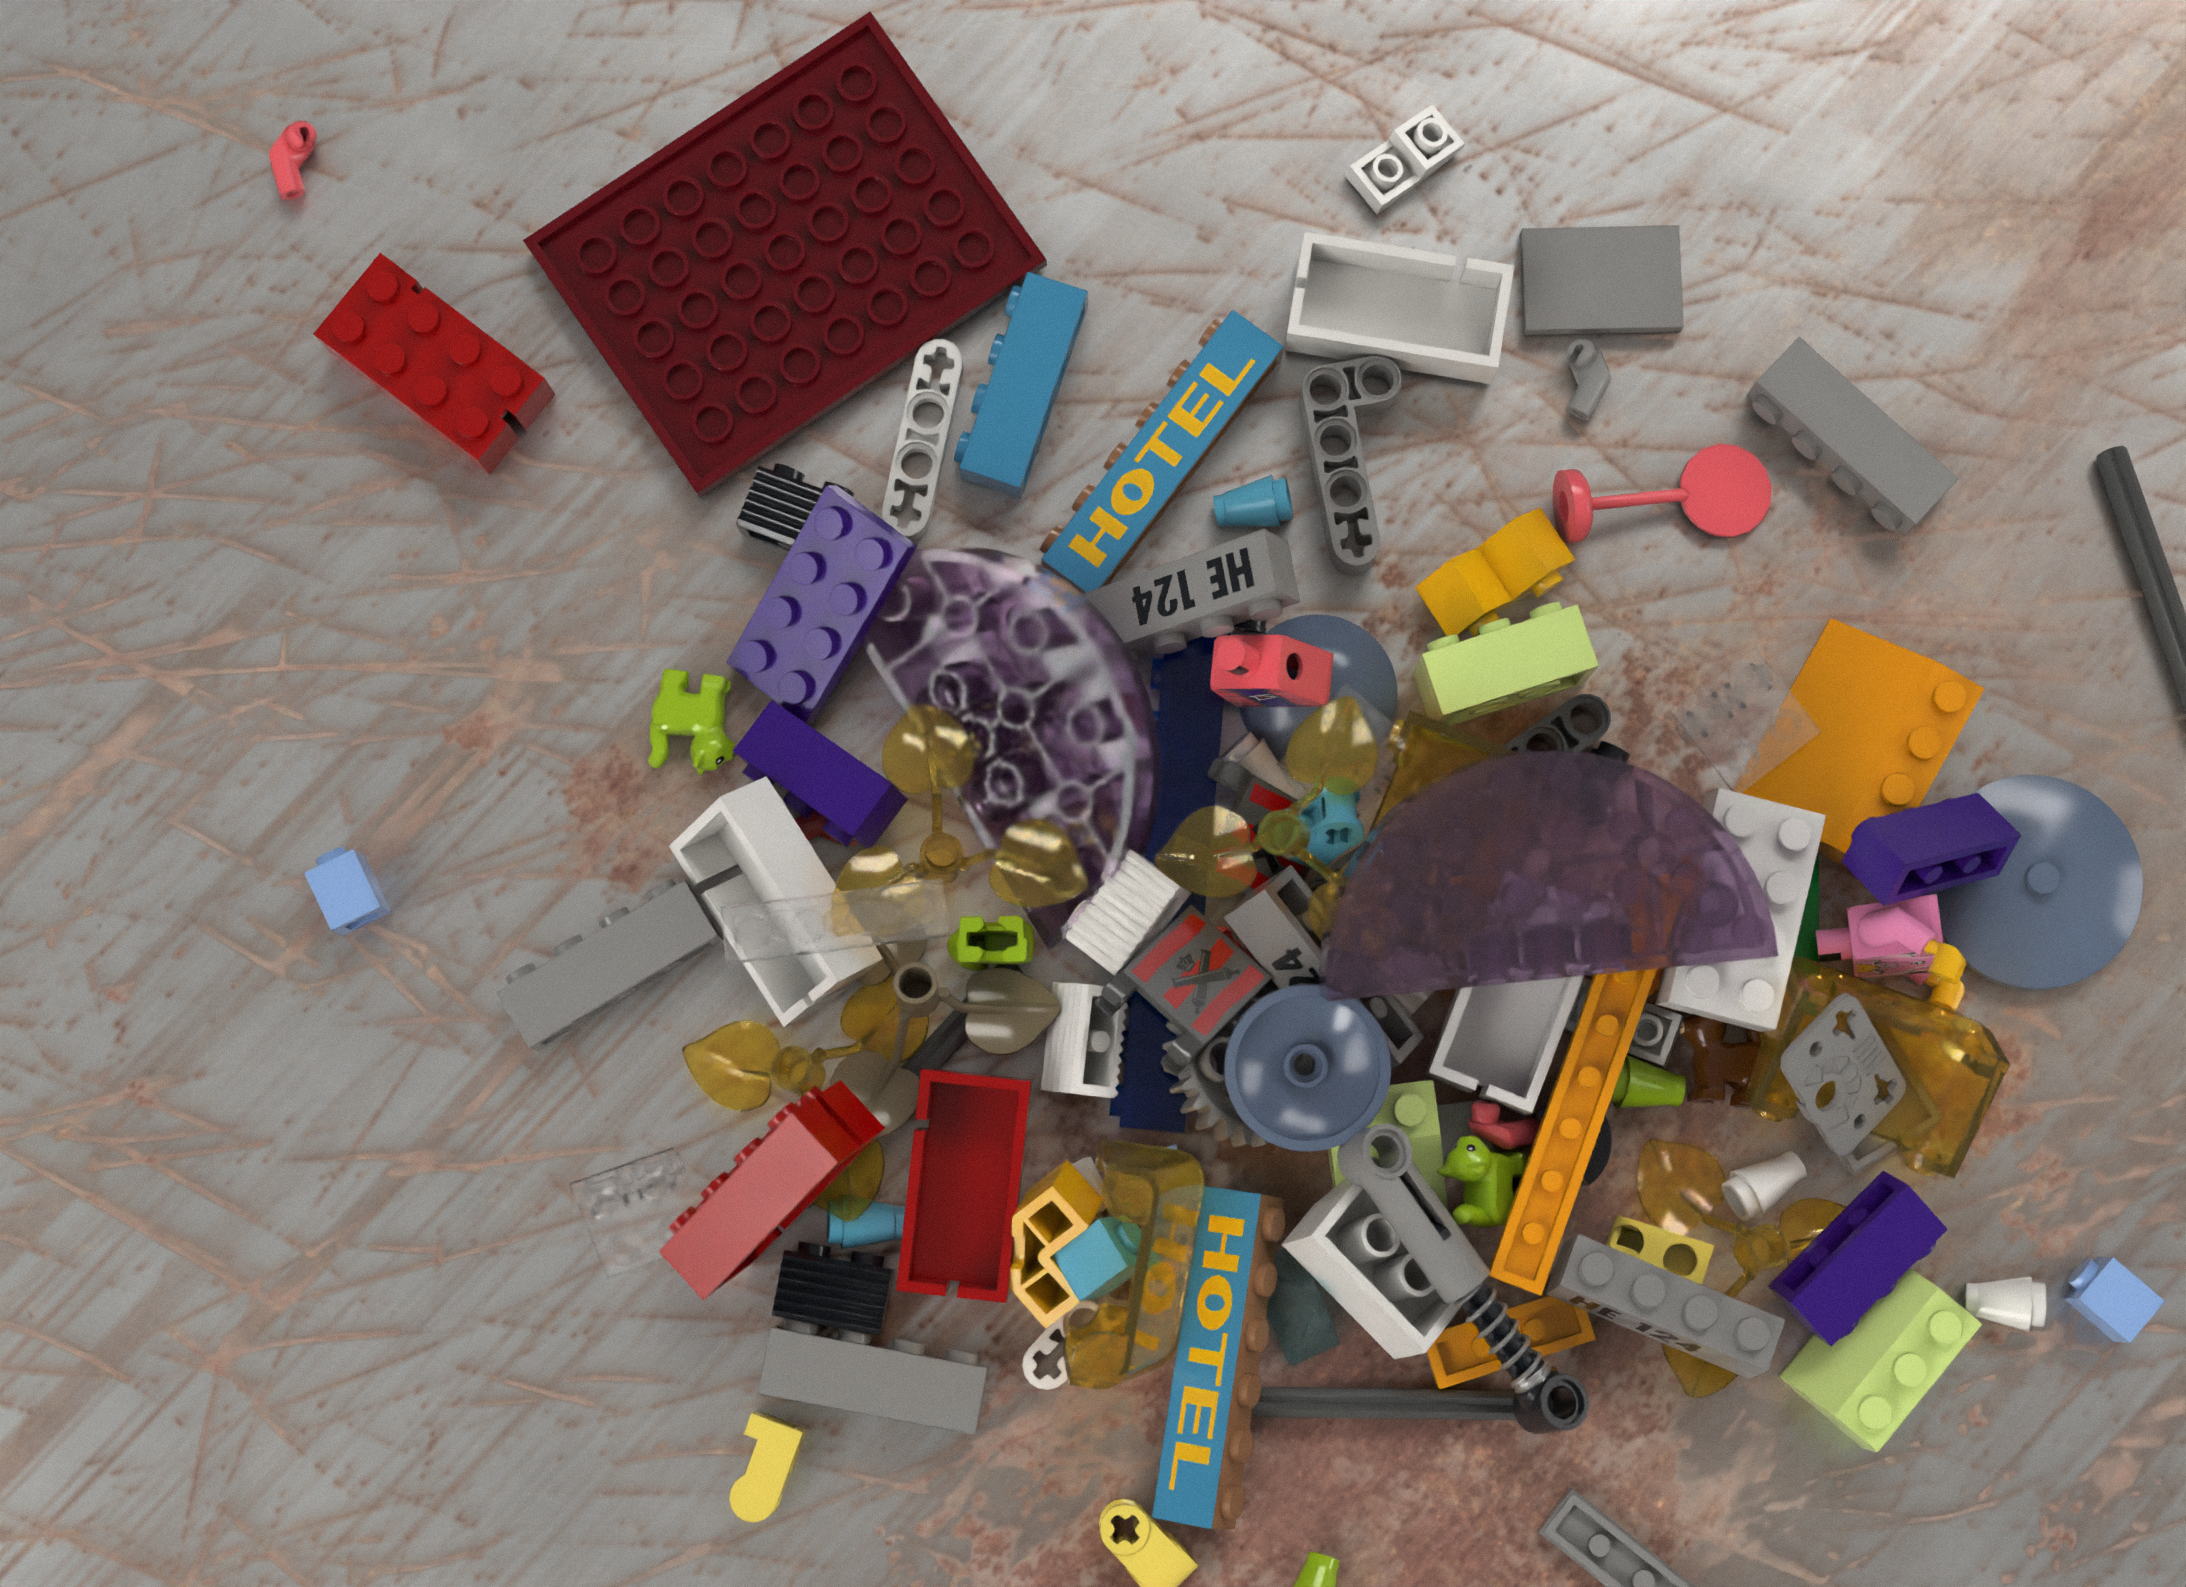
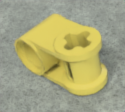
[1099,1498,1199,1587]

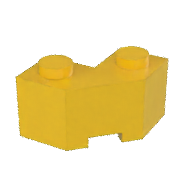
[1415,507,1576,637]
[1009,1159,1103,1329]

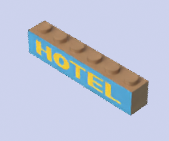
[1040,309,1284,596]
[1152,1186,1285,1529]

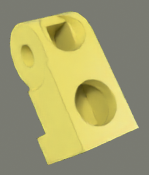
[1605,1215,1715,1285]
[729,1410,808,1522]

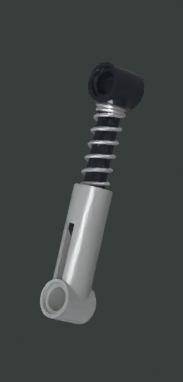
[1337,1124,1589,1434]

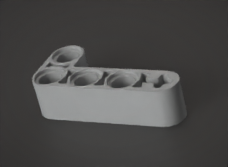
[1299,356,1402,576]

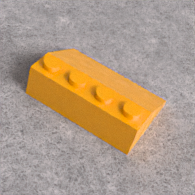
[1732,618,1985,873]

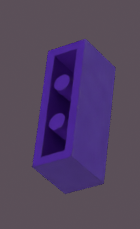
[733,700,908,851]
[1842,793,2021,906]
[1768,1171,1948,1346]

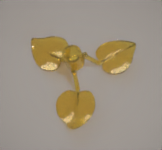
[1154,696,1401,955]
[832,704,1088,938]
[682,975,929,1222]
[1636,1138,1847,1399]

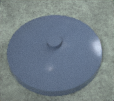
[1923,775,2143,991]

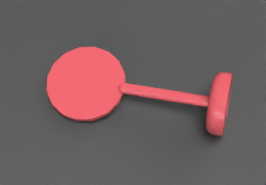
[1552,444,1772,543]

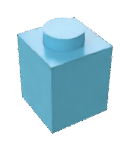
[1052,1214,1154,1302]

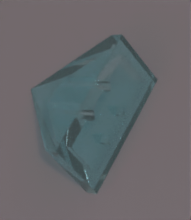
[1267,1248,1340,1367]

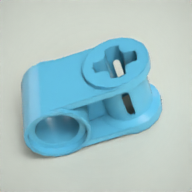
[1267,777,1364,871]

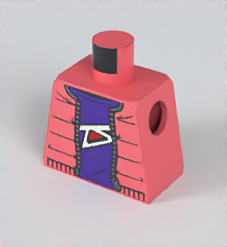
[1210,634,1334,707]

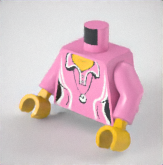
[1816,894,1966,1015]

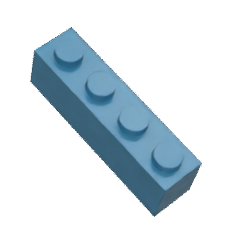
[954,271,1088,499]

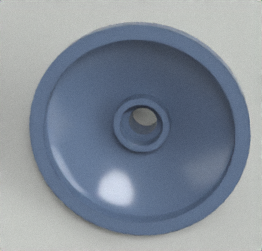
[1239,614,1398,773]
[1224,984,1391,1152]

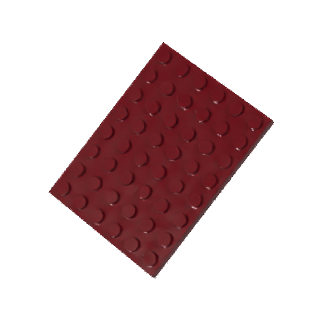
[523,11,1047,498]

